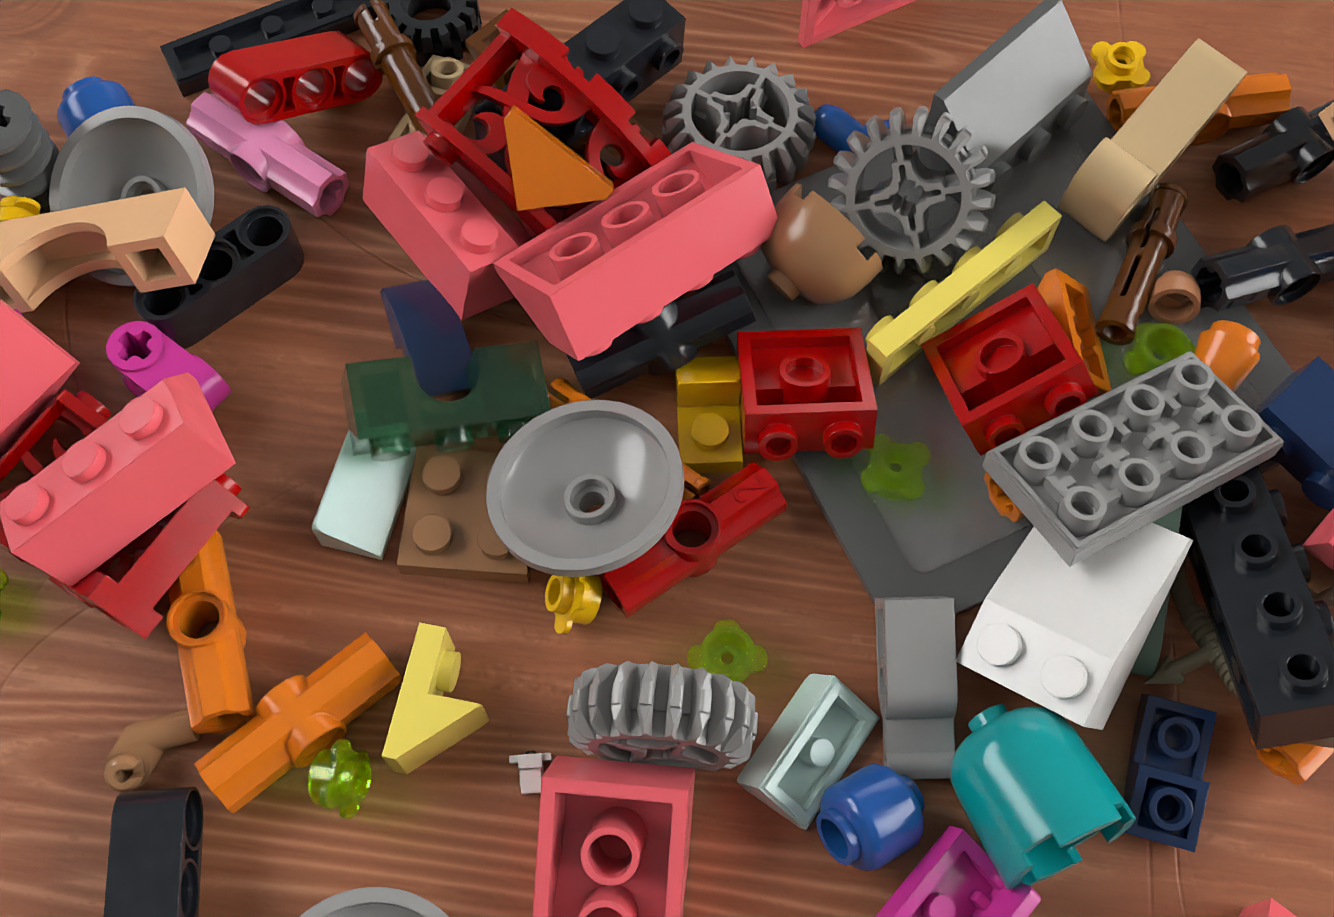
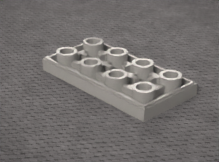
[982,351,1284,567]

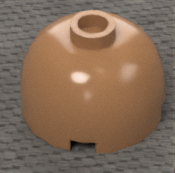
[761,183,883,305]

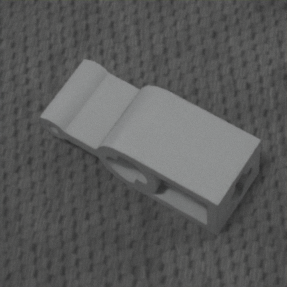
[875,596,957,779]

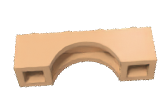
[0,187,216,313]

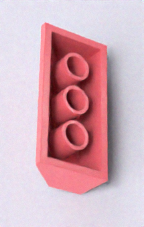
[493,142,778,361]

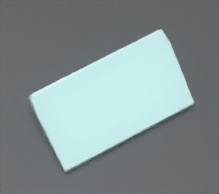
[312,416,422,560]
[737,674,880,830]

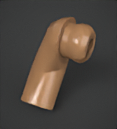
[104,709,201,792]

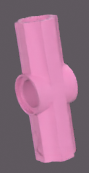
[186,92,350,218]

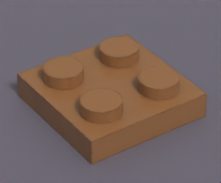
[397,447,531,583]

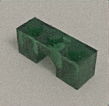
[341,341,551,461]

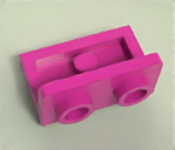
[875,825,1041,917]

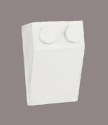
[956,523,1193,730]

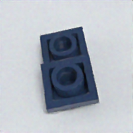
[380,280,482,403]
[1124,694,1217,852]

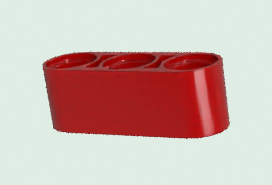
[208,31,383,125]

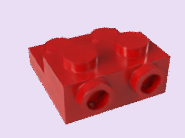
[921,283,1099,456]
[737,327,877,461]

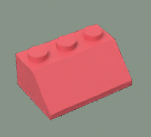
[363,130,533,321]
[0,372,236,587]

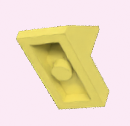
[381,622,489,774]

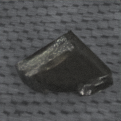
[869,255,930,321]

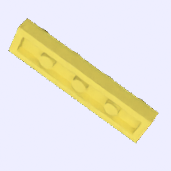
[865,200,1062,386]

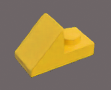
[675,356,743,473]

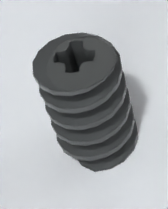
[0,89,59,212]

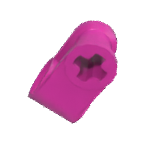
[106,321,231,411]

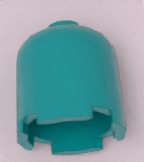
[950,704,1136,890]

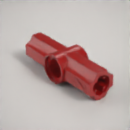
[597,461,787,618]

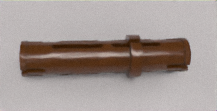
[353,0,455,135]
[1095,183,1189,346]

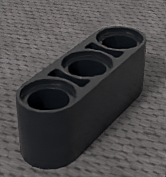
[133,205,304,349]
[104,787,204,917]

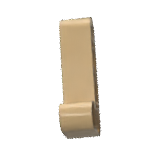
[1057,38,1248,243]

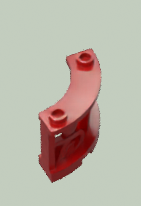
[414,8,671,236]
[0,389,250,639]

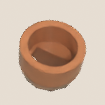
[1148,270,1201,325]

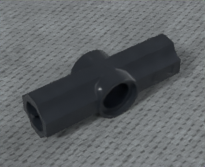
[1212,100,1334,203]
[1191,224,1334,312]
[566,270,756,399]

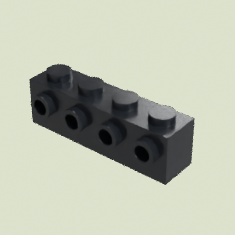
[472,0,686,173]
[1179,465,1334,750]

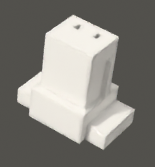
[509,750,552,795]

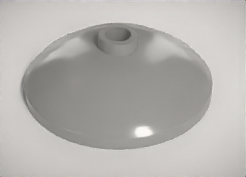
[49,106,214,287]
[486,400,684,577]

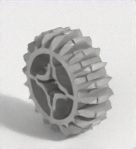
[662,56,816,192]
[828,106,995,274]
[566,661,758,772]

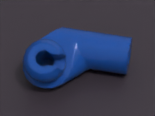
[814,104,890,153]

